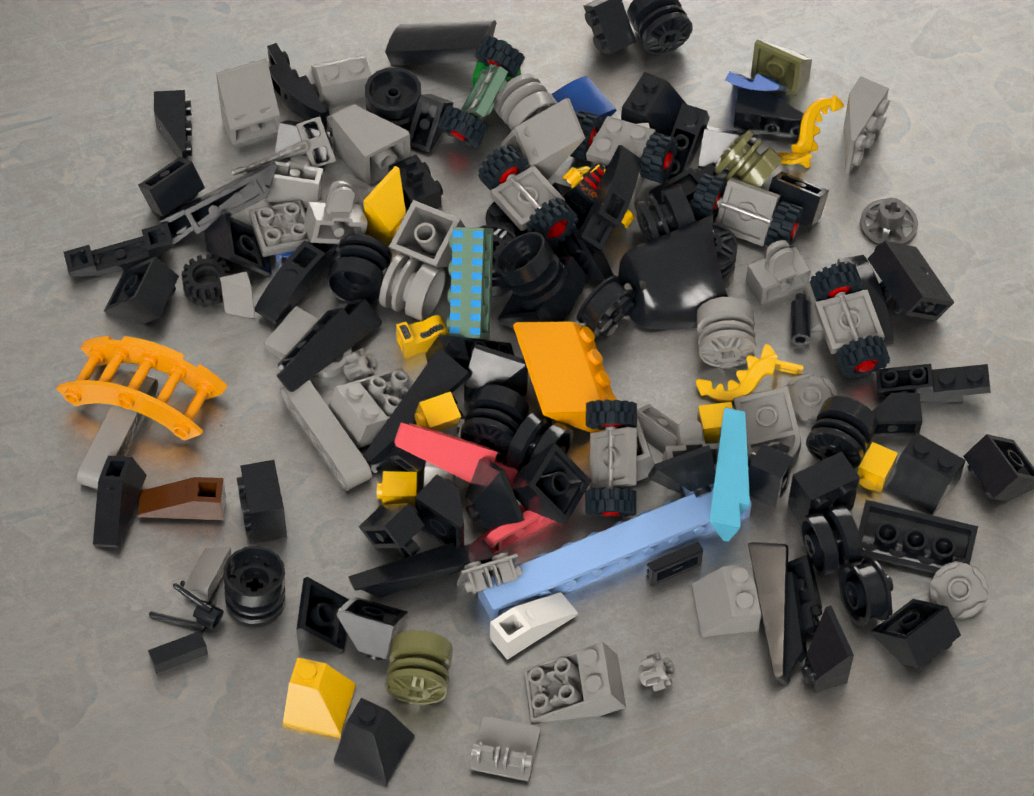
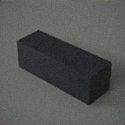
[148,631,208,674]

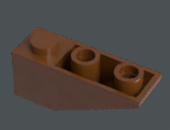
[138,477,226,520]

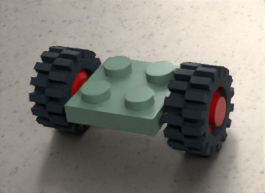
[437,36,525,148]

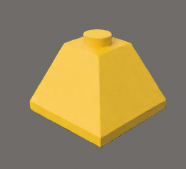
[363,166,406,246]
[283,657,356,738]

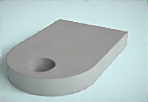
[264,306,352,378]
[733,386,801,461]

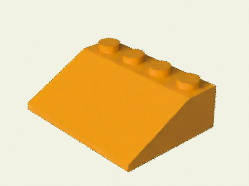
[513,322,617,433]

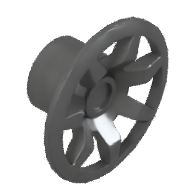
[860,198,918,244]

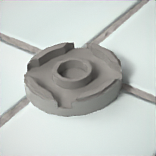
[786,373,838,424]
[930,562,989,620]

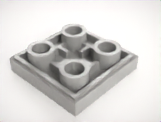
[249,200,310,257]

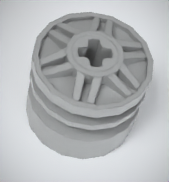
[493,73,558,131]
[379,253,446,321]
[696,297,756,368]

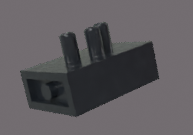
[868,241,955,320]

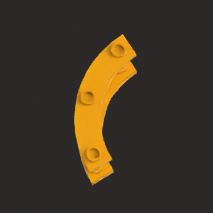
[56,336,228,441]

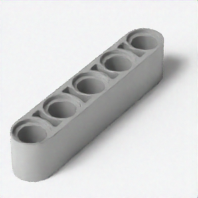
[77,371,158,490]
[280,380,372,491]

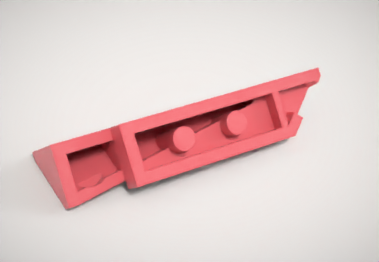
[394,422,518,485]
[473,504,554,556]

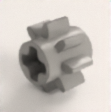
[343,349,378,381]
[638,652,675,692]

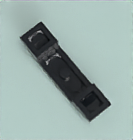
[63,222,174,276]
[837,255,894,345]

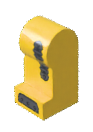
[396,315,449,359]

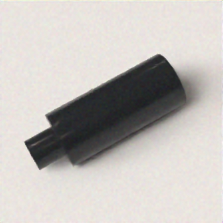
[791,293,810,345]

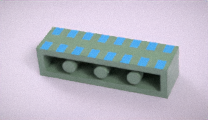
[447,227,493,338]

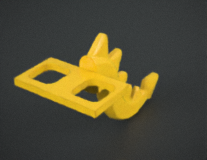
[777,95,844,168]
[696,344,803,402]

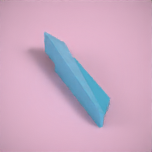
[709,408,750,542]

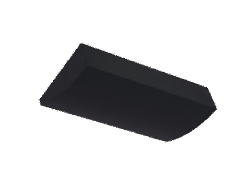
[385,20,497,66]
[858,499,978,574]

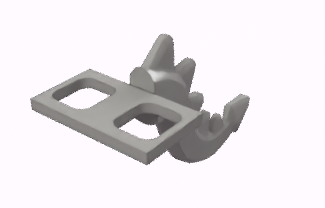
[231,116,336,175]

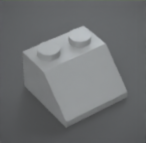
[311,55,371,106]
[692,563,761,637]

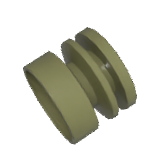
[713,129,783,187]
[385,630,453,704]

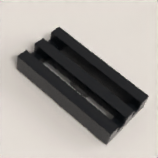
[646,542,703,586]

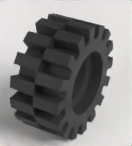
[181,254,230,306]

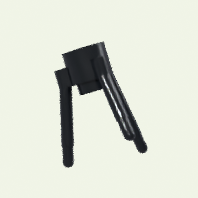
[149,581,224,633]

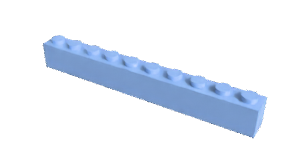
[478,488,752,621]

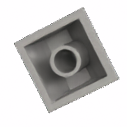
[331,104,411,187]
[389,200,465,268]

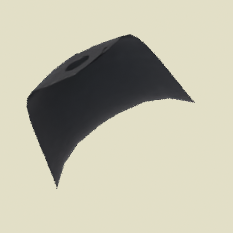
[618,214,728,330]

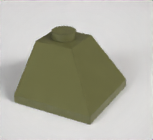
[751,40,812,96]

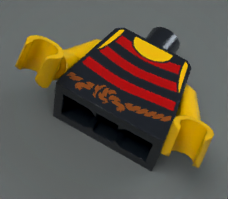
[562,163,635,228]

